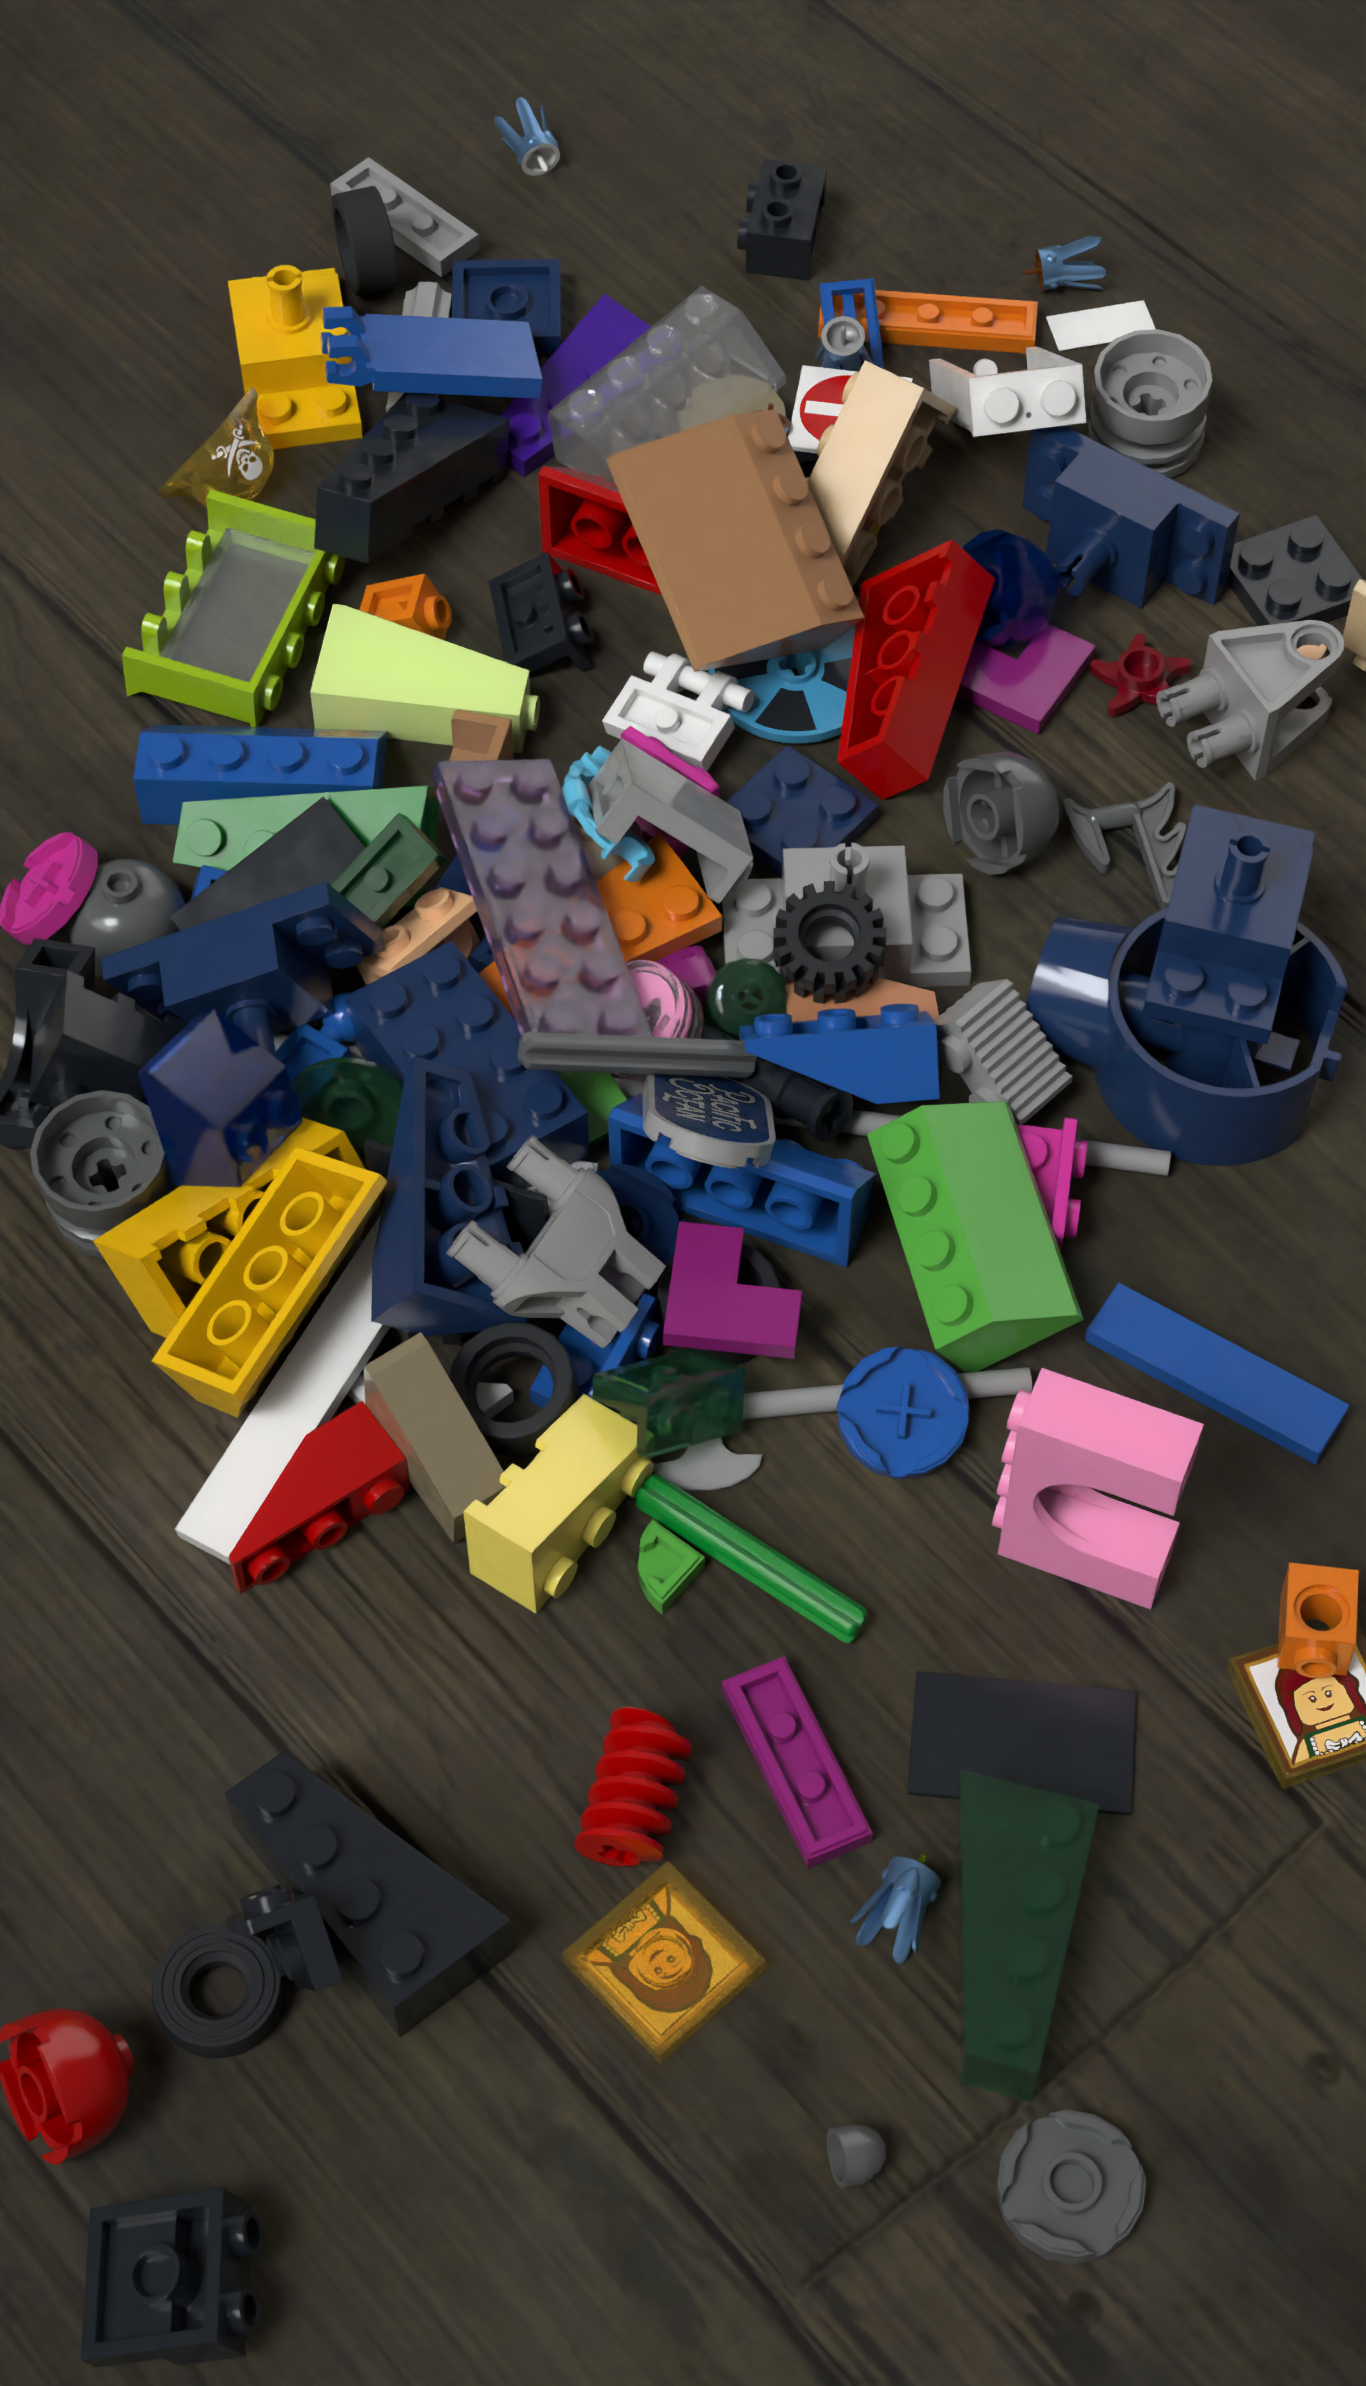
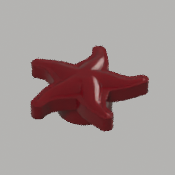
[1090,633,1192,717]

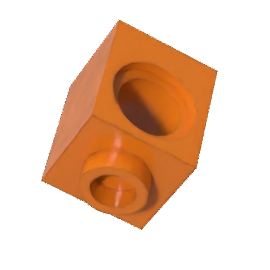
[1277,1562,1359,1678]

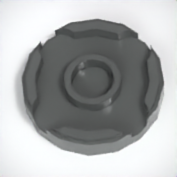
[996,2110,1146,2265]

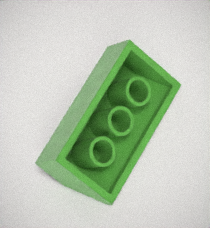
[867,1101,1084,1373]

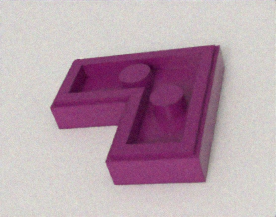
[956,622,1096,734]
[663,1221,802,1359]

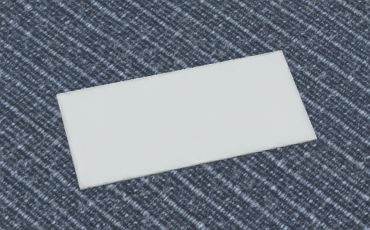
[1046,300,1155,351]

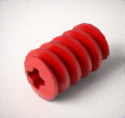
[574,1706,693,1867]

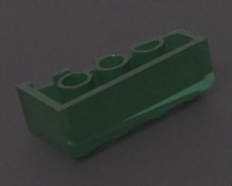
[955,1769,1100,2102]

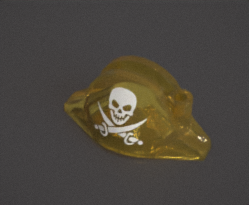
[158,387,274,508]

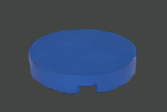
[836,1347,969,1480]

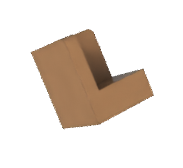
[441,709,514,809]

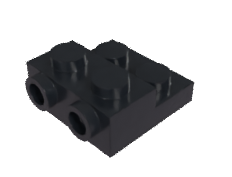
[81,2188,264,2367]

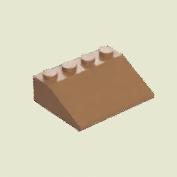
[606,409,865,672]

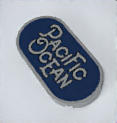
[642,1074,776,1169]

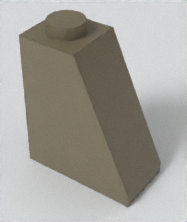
[364,1332,506,1543]

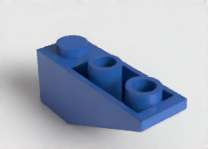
[739,1004,940,1104]

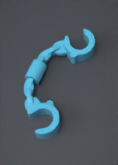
[562,746,655,882]

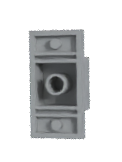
[722,843,971,992]

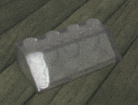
[548,286,786,484]

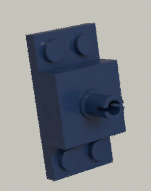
[1022,426,1240,609]
[1142,804,1316,1045]
[101,881,385,1076]

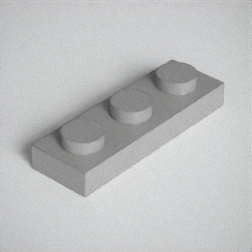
[330,157,480,277]

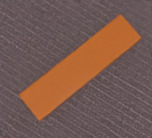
[818,290,1038,354]

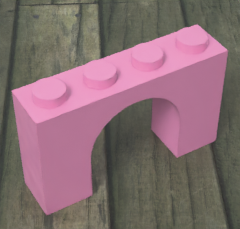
[992,1368,1204,1609]

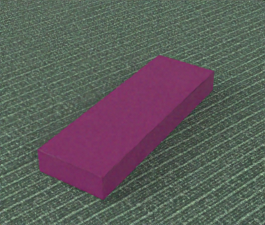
[722,1656,873,1869]

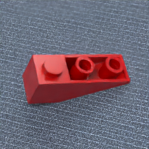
[228,1401,411,1594]

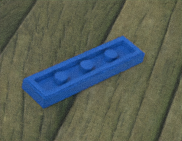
[1085,1282,1350,1465]

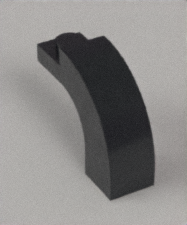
[0,938,95,1150]

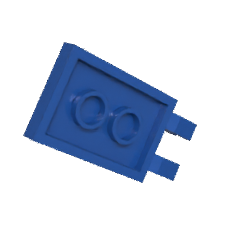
[320,306,543,399]

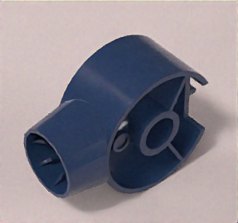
[1026,907,1348,1166]

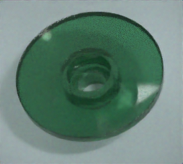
[284,1057,404,1159]

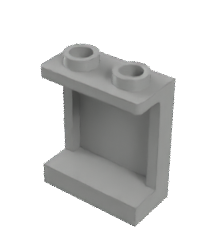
[588,739,753,904]

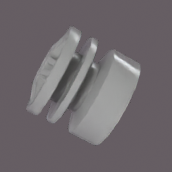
[1088,329,1213,478]

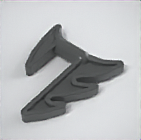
[1062,782,1186,910]

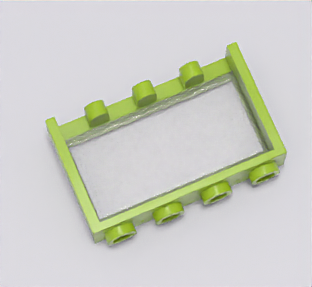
[122,489,346,727]

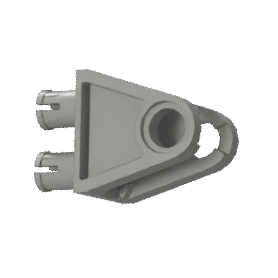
[1156,620,1344,781]

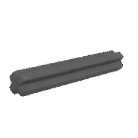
[517,1032,757,1078]

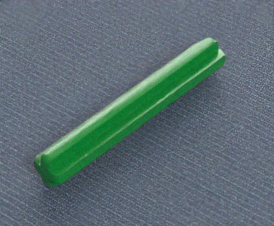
[635,1474,868,1643]

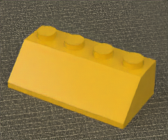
[151,1146,388,1418]

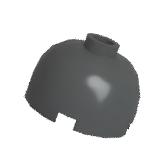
[943,751,1059,875]
[67,859,185,978]

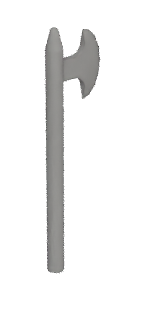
[632,1367,1032,1491]

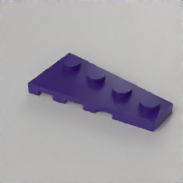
[501,293,681,478]

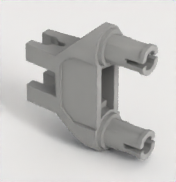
[446,1134,666,1349]

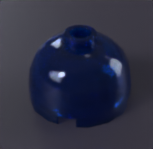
[963,529,1059,650]

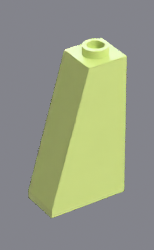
[310,604,540,753]

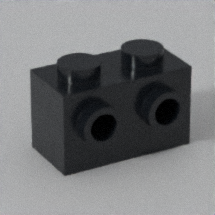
[737,159,827,281]

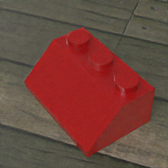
[538,466,662,596]

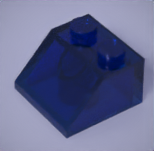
[138,1009,303,1187]

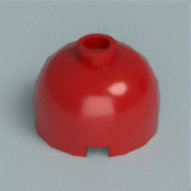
[0,2008,134,2165]

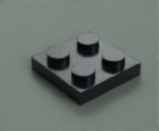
[1227,515,1364,626]

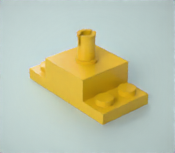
[228,265,363,452]

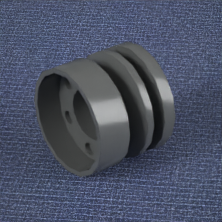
[30,1090,182,1258]

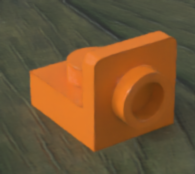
[360,574,452,640]

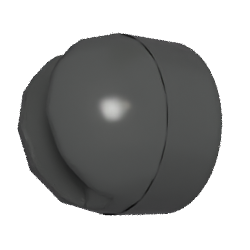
[827,2124,886,2188]

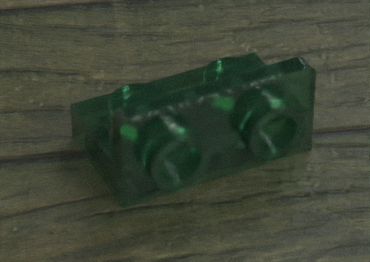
[592,1348,745,1458]

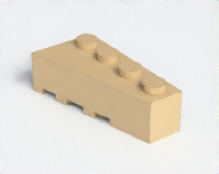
[805,361,957,588]

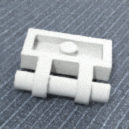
[602,651,755,772]

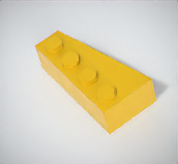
[93,1115,365,1338]

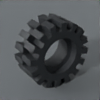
[773,881,886,1004]

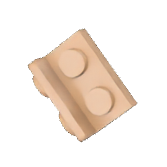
[356,887,481,985]

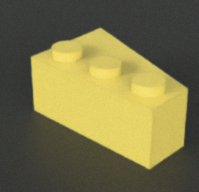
[463,1394,654,1614]

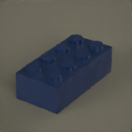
[345,941,589,1189]

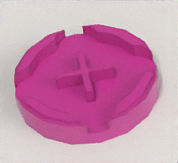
[0,832,98,945]

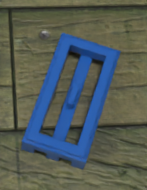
[820,278,884,370]

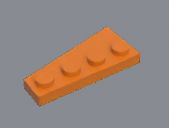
[478,833,722,1026]

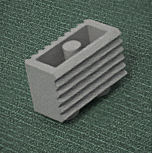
[934,979,1072,1125]

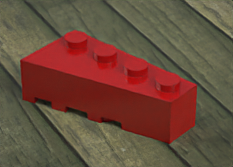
[837,539,995,800]

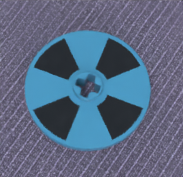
[709,625,856,744]

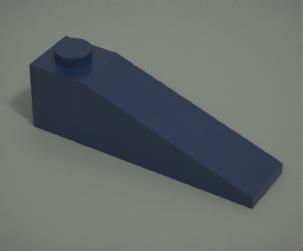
[371,1056,527,1336]

